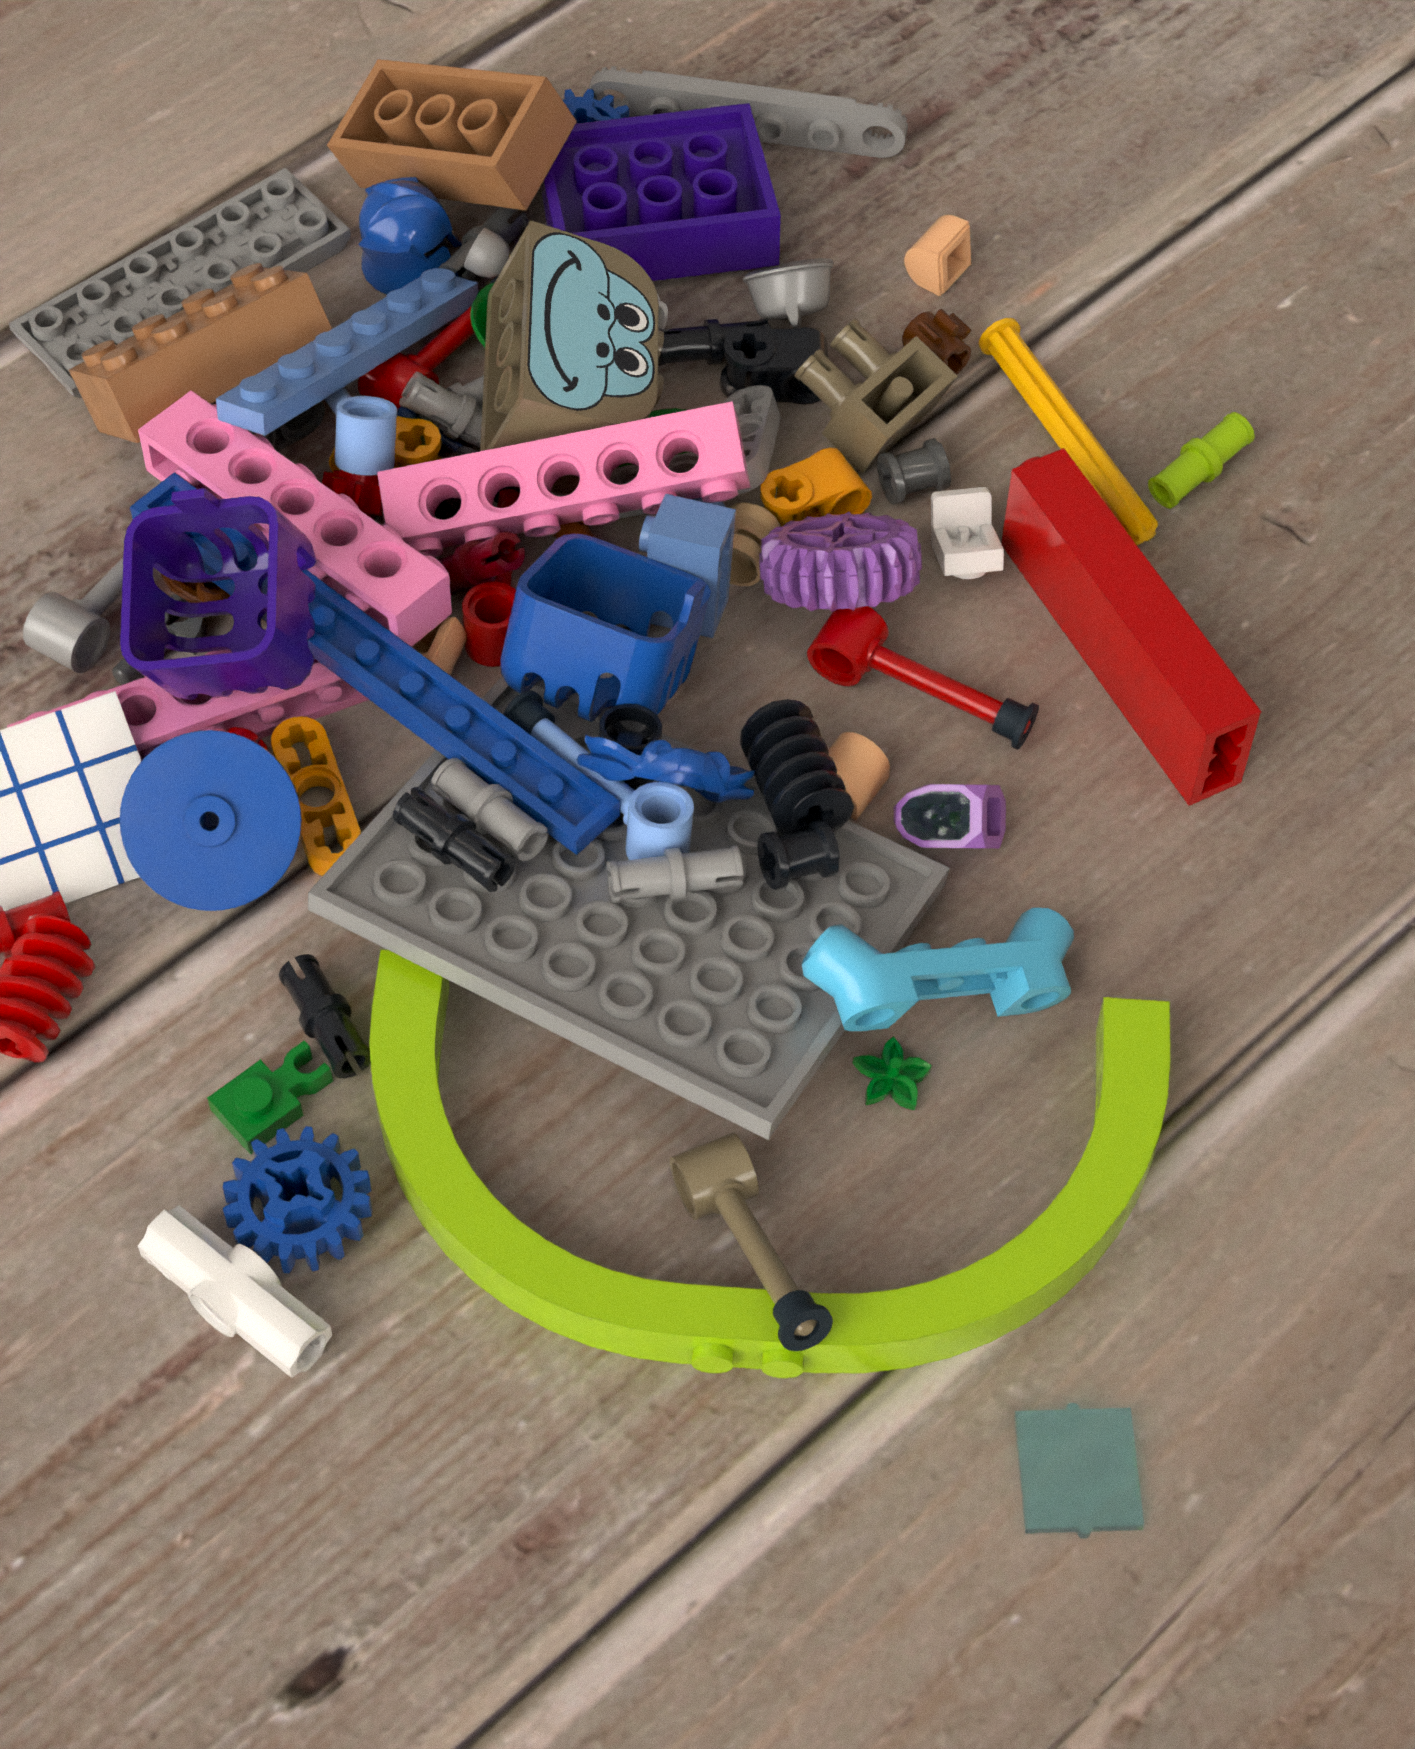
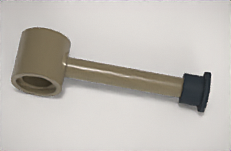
[670,1133,833,1351]

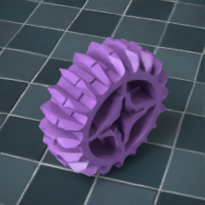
[759,512,922,612]

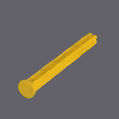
[978,318,1158,546]

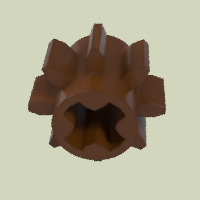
[902,309,972,375]

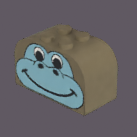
[480,220,664,495]

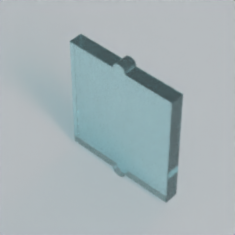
[1014,1403,1144,1539]

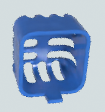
[500,534,711,722]

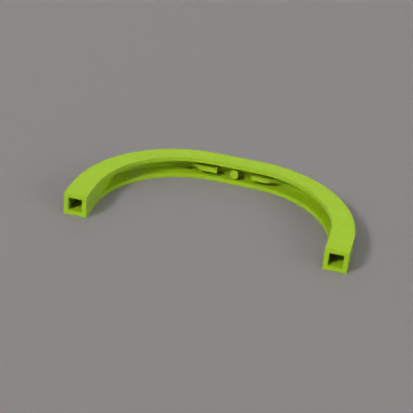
[369,949,1170,1378]

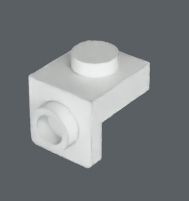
[931,487,1004,579]

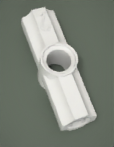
[138,1205,332,1378]

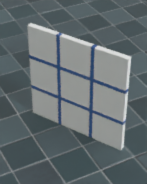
[0,691,141,911]

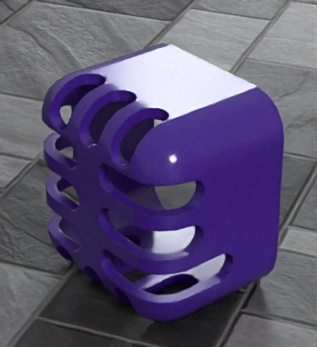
[120,488,316,700]

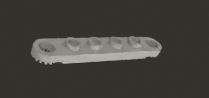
[588,66,908,158]

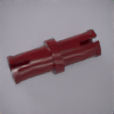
[437,532,525,595]

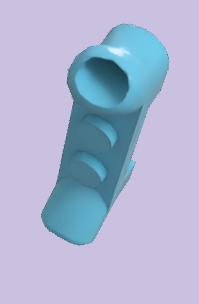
[802,908,1074,1031]

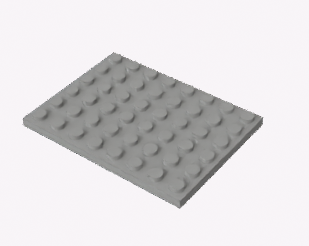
[308,676,950,1140]

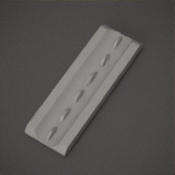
[9,168,351,398]

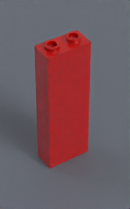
[1001,448,1261,806]

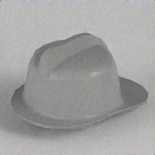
[743,258,834,329]

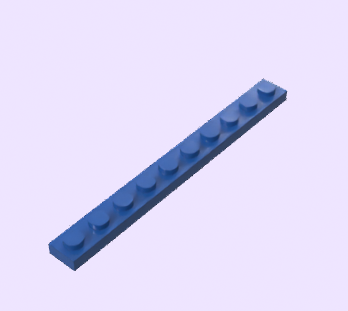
[130,472,620,855]

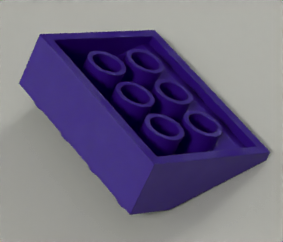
[541,103,781,281]

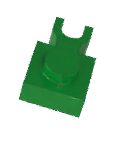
[207,1040,333,1155]

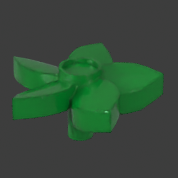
[852,1036,932,1110]

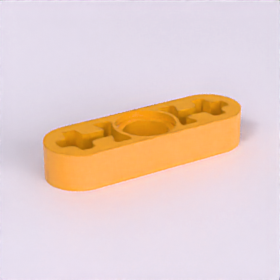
[271,716,361,876]

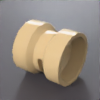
[729,502,781,586]

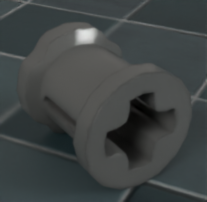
[877,438,951,505]

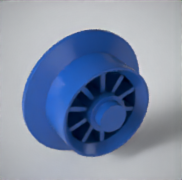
[120,730,302,911]

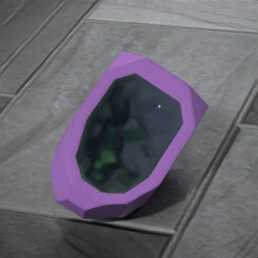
[893,784,1006,848]

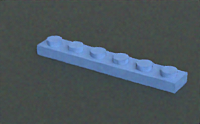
[216,268,478,436]

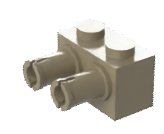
[794,318,958,473]

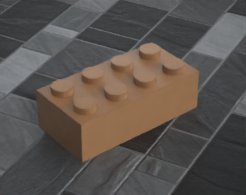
[327,59,577,211]
[69,263,332,443]

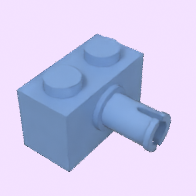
[639,494,736,638]

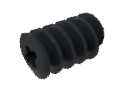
[740,699,854,835]

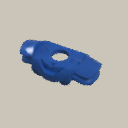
[576,734,755,803]

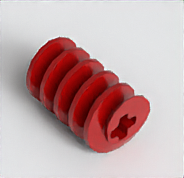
[0,914,96,1062]

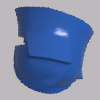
[358,177,462,295]

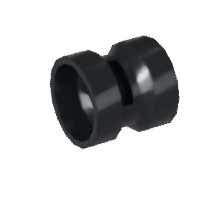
[598,704,662,790]

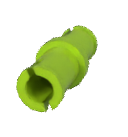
[1148,412,1255,509]

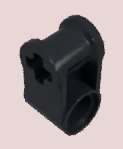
[719,326,829,405]

